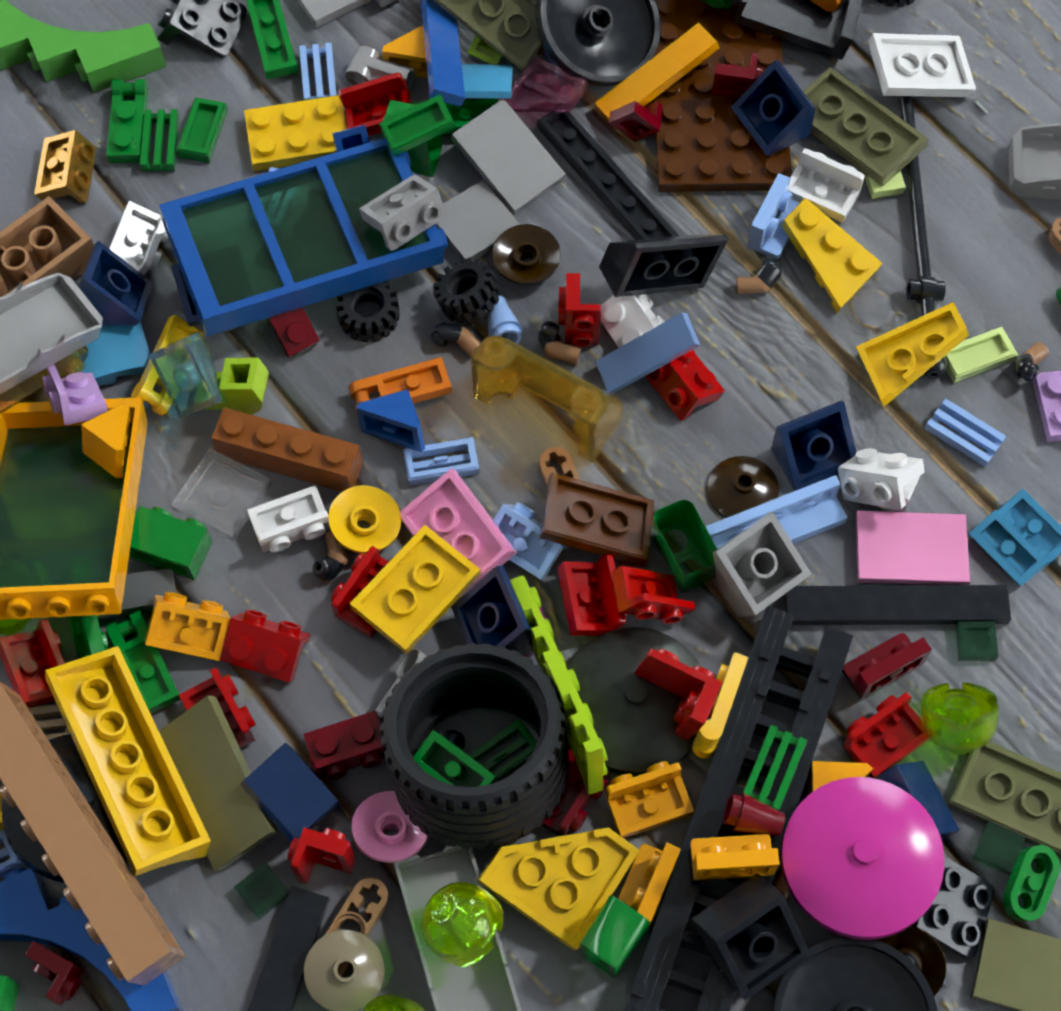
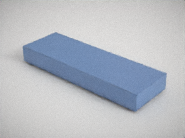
[595,312,700,393]

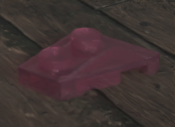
[501,57,589,112]

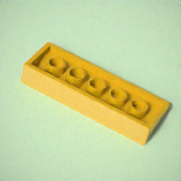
[45,646,211,876]

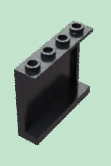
[731,0,863,60]

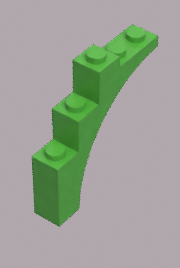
[0,0,166,93]

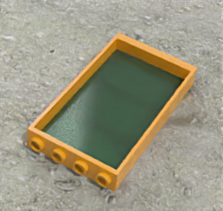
[0,397,148,620]

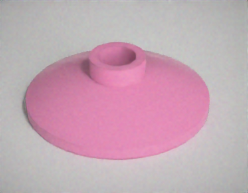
[351,791,429,863]

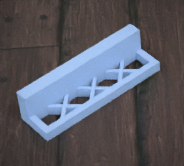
[705,475,848,549]

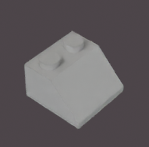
[713,511,812,617]

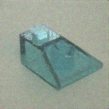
[149,332,222,419]

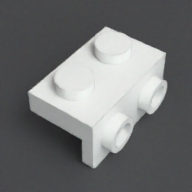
[788,148,865,223]
[109,201,168,275]
[601,294,665,348]
[838,448,925,510]
[247,485,330,553]

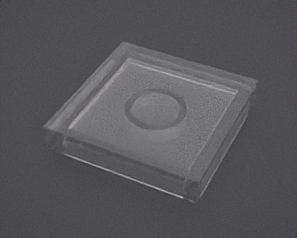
[171,448,272,541]

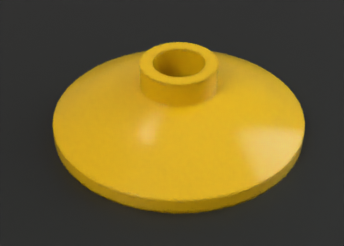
[328,485,401,554]

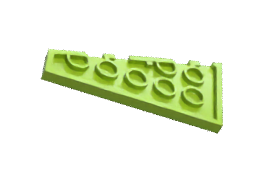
[510,575,608,795]

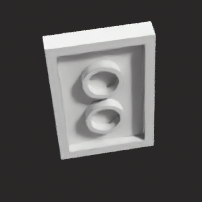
[868,33,976,97]

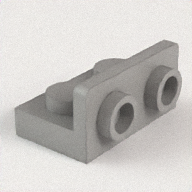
[359,174,446,251]

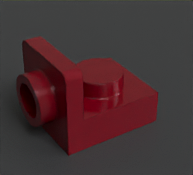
[712,53,763,98]
[609,101,662,142]
[24,941,83,1006]

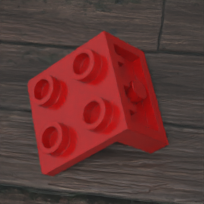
[634,649,723,741]

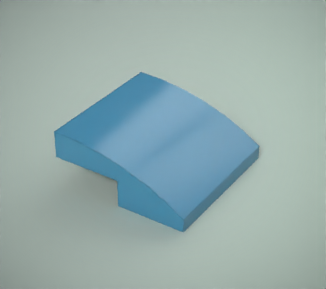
[462,64,513,98]
[71,322,151,386]
[969,488,1061,587]

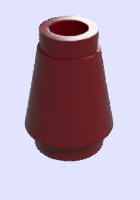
[723,792,785,836]

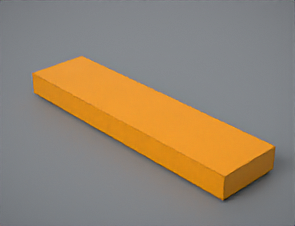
[595,23,720,129]

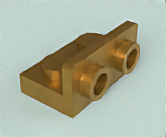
[34,130,96,203]

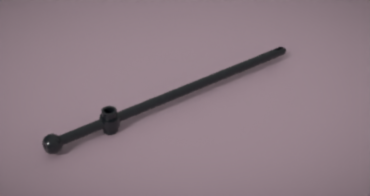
[899,96,948,379]

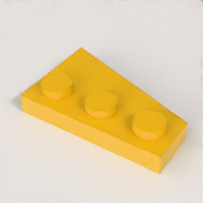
[781,198,883,313]
[856,302,969,407]

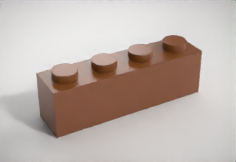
[211,407,363,492]

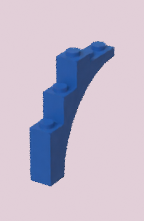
[0,868,183,1011]

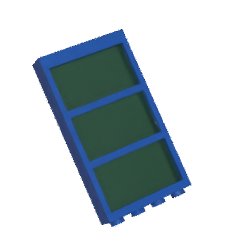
[159,138,448,337]

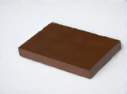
[540,472,654,566]

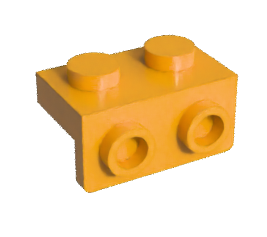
[605,761,694,839]

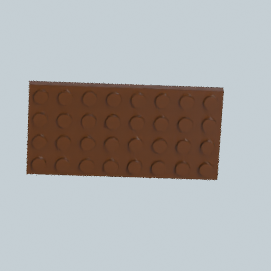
[653,0,792,192]

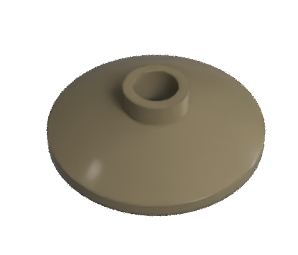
[304,930,385,1011]

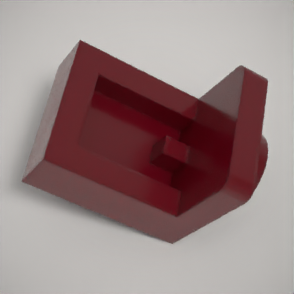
[266,307,320,357]

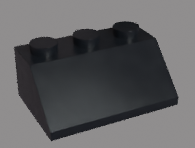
[599,234,728,297]

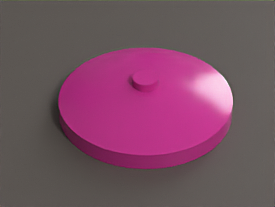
[781,777,945,940]

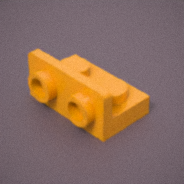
[145,592,231,661]
[690,834,779,880]
[618,842,681,930]

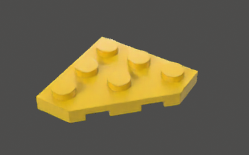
[477,827,640,951]

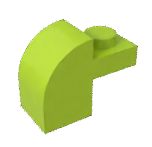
[197,357,269,415]

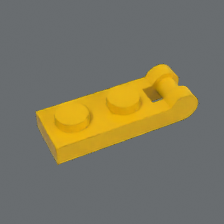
[131,314,203,416]
[692,652,748,759]

